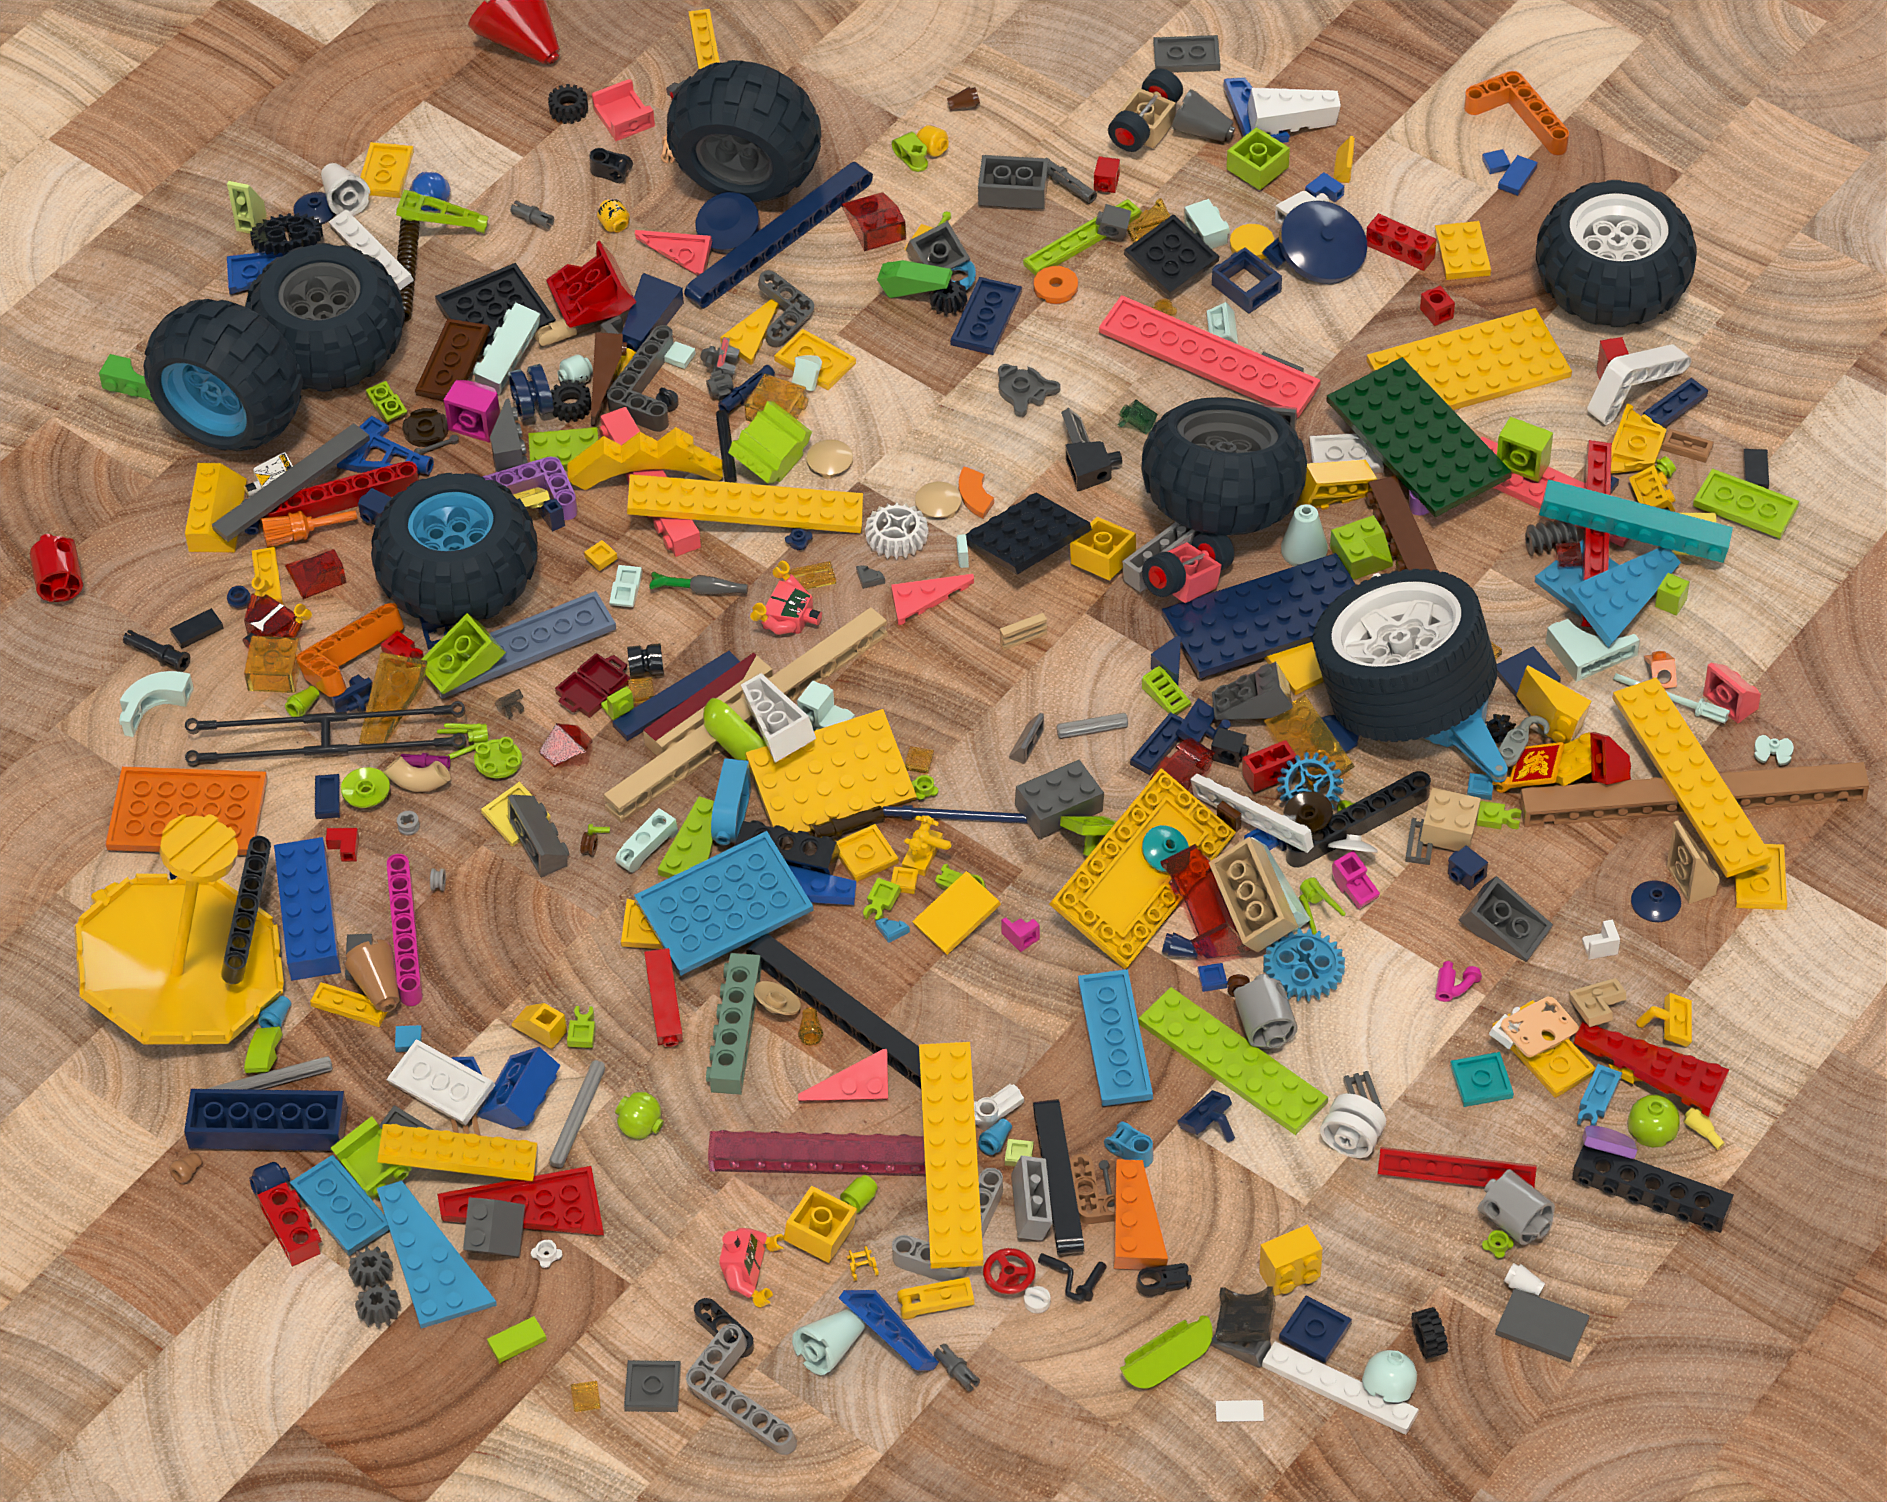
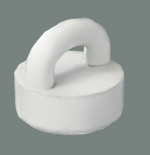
[1024,1286,1051,1313]

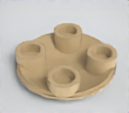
[807,439,853,479]
[915,481,962,519]

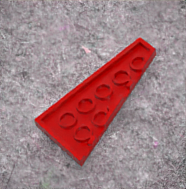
[1574,1022,1729,1117]

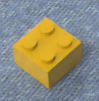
[1070,517,1136,581]
[783,1186,857,1263]
[1259,1224,1323,1297]

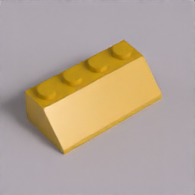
[185,463,248,553]

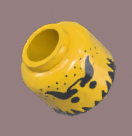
[597,199,630,233]

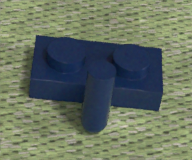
[1175,698,1231,747]
[1177,1090,1235,1142]

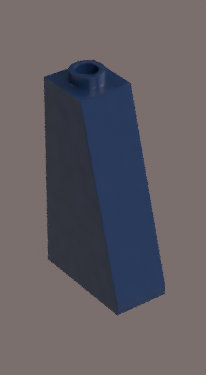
[622,273,684,352]

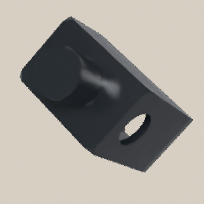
[1065,441,1122,492]

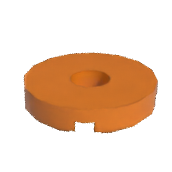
[1034,266,1078,304]

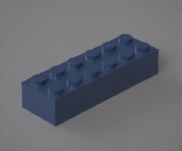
[184,1089,348,1151]

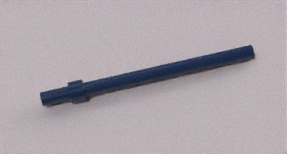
[883,805,1028,824]

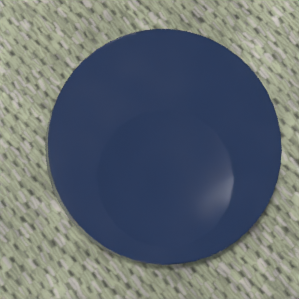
[695,192,760,254]

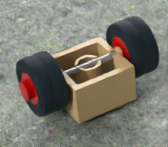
[1108,68,1183,152]

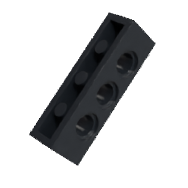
[735,820,840,875]

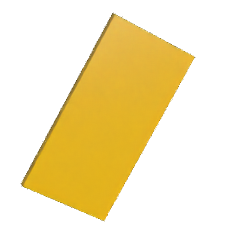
[1049,768,1236,970]

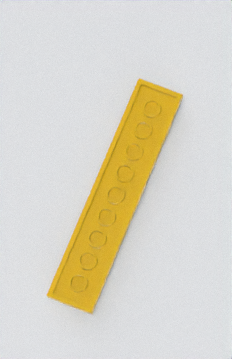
[627,474,863,533]
[1612,677,1772,878]
[919,1042,984,1269]

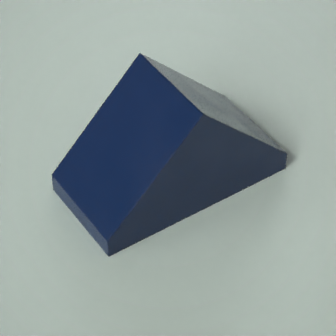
[1151,636,1181,686]

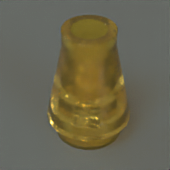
[798,1008,823,1046]

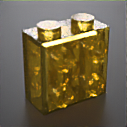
[744,374,809,422]

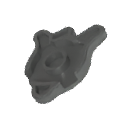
[998,364,1061,417]

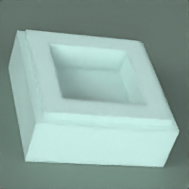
[664,341,696,369]
[956,534,969,568]

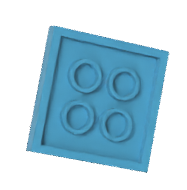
[1535,539,1619,617]

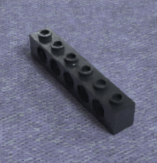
[1572,1145,1734,1233]

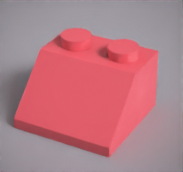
[1703,662,1761,723]

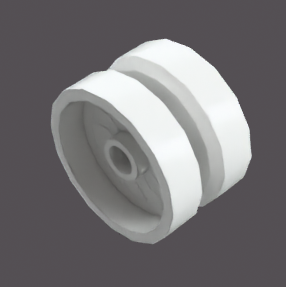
[1320,1093,1386,1158]

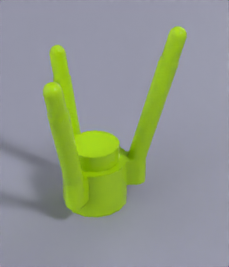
[437,723,488,759]
[1299,877,1346,935]

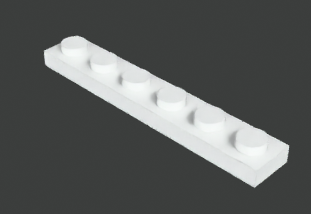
[329,209,414,290]
[1191,774,1314,853]
[1262,1342,1419,1435]

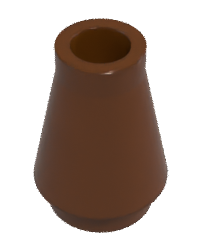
[947,86,980,110]

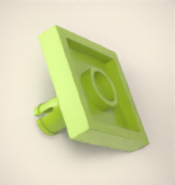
[1060,816,1117,856]

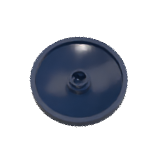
[1279,200,1367,284]

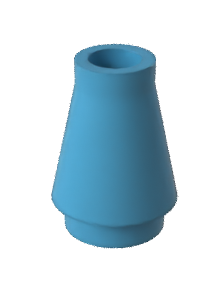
[258,996,291,1028]
[978,1118,1012,1155]

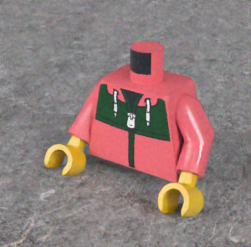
[750,561,822,635]
[719,1228,784,1307]

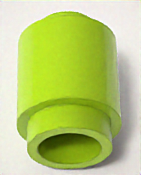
[840,1175,878,1213]

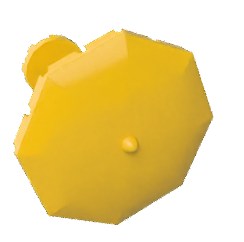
[74,814,284,1045]

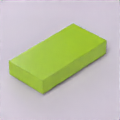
[487,1316,547,1364]

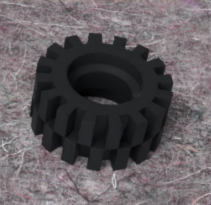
[548,84,588,124]
[551,380,592,423]
[1411,1307,1448,1359]

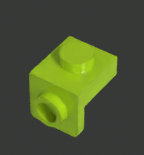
[602,686,634,721]

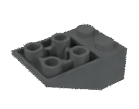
[490,398,528,472]
[1212,661,1293,720]

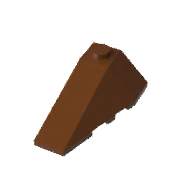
[590,332,627,426]

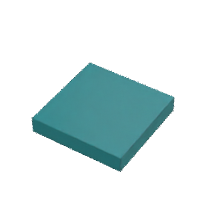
[1450,1052,1514,1107]

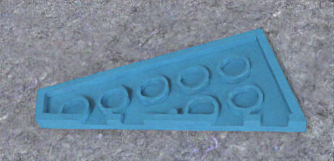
[1565,547,1681,648]
[377,1181,497,1329]

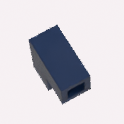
[538,498,565,532]

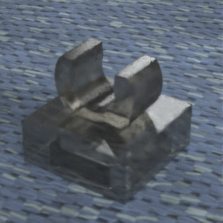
[494,689,524,719]

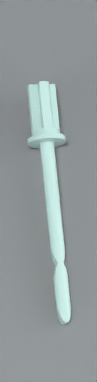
[1613,673,1730,724]

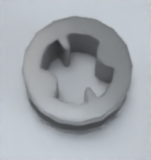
[397,811,420,836]
[430,868,446,891]

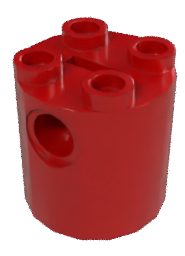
[29,534,83,602]

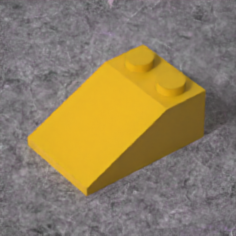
[1516,665,1592,744]

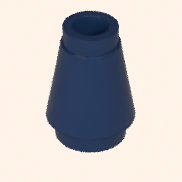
[1162,932,1200,959]

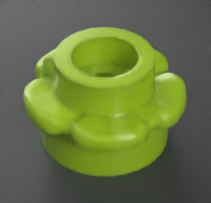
[1655,456,1676,478]

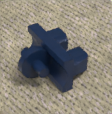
[331,674,375,713]

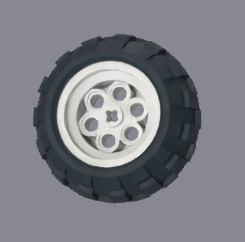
[1536,180,1697,327]

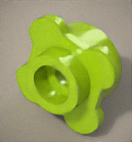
[911,775,939,800]
[1482,1230,1514,1258]

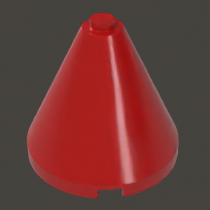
[468,0,560,64]

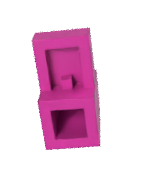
[1332,850,1380,909]

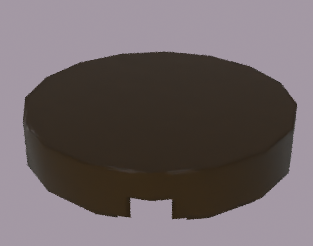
[402,408,448,447]

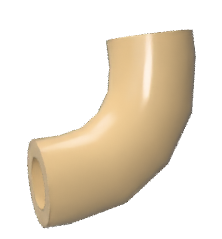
[383,756,451,792]

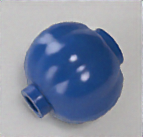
[409,172,451,211]

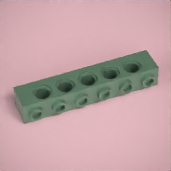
[706,953,762,1095]

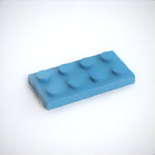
[290,1155,389,1256]

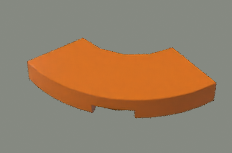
[959,466,994,519]

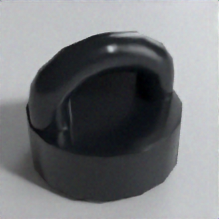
[656,387,679,412]

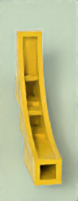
[567,427,723,491]

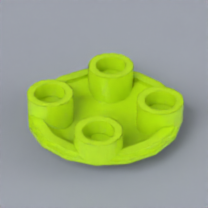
[474,737,522,779]

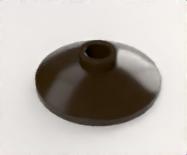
[1283,791,1333,833]

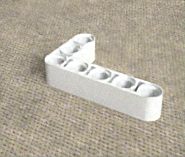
[1587,344,1691,425]

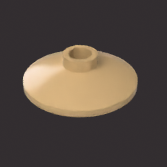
[753,981,801,1015]

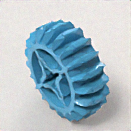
[1277,752,1344,810]

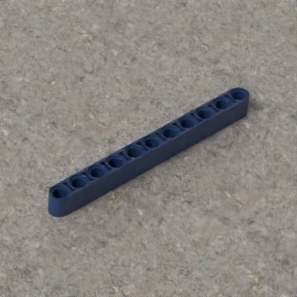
[684,162,873,308]

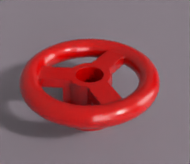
[983,1248,1036,1294]

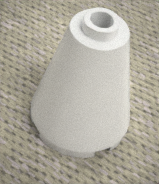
[321,163,370,216]

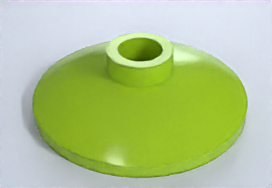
[341,767,390,808]

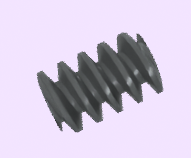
[1525,520,1578,555]

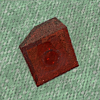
[285,548,346,600]

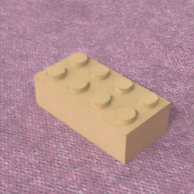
[1209,837,1298,953]

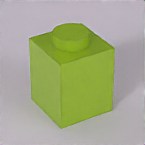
[1655,573,1690,616]

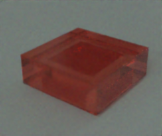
[1556,542,1583,567]

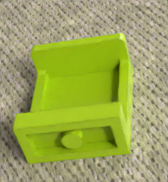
[331,1116,413,1201]

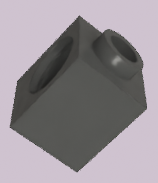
[1095,204,1131,241]

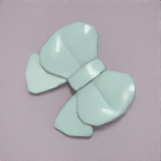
[1754,735,1794,765]

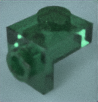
[1117,399,1158,434]

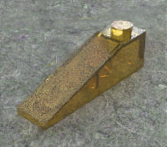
[359,652,428,744]

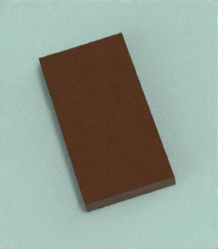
[415,318,490,400]

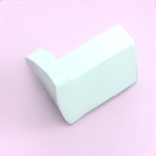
[791,355,822,391]

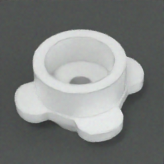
[531,1240,562,1268]

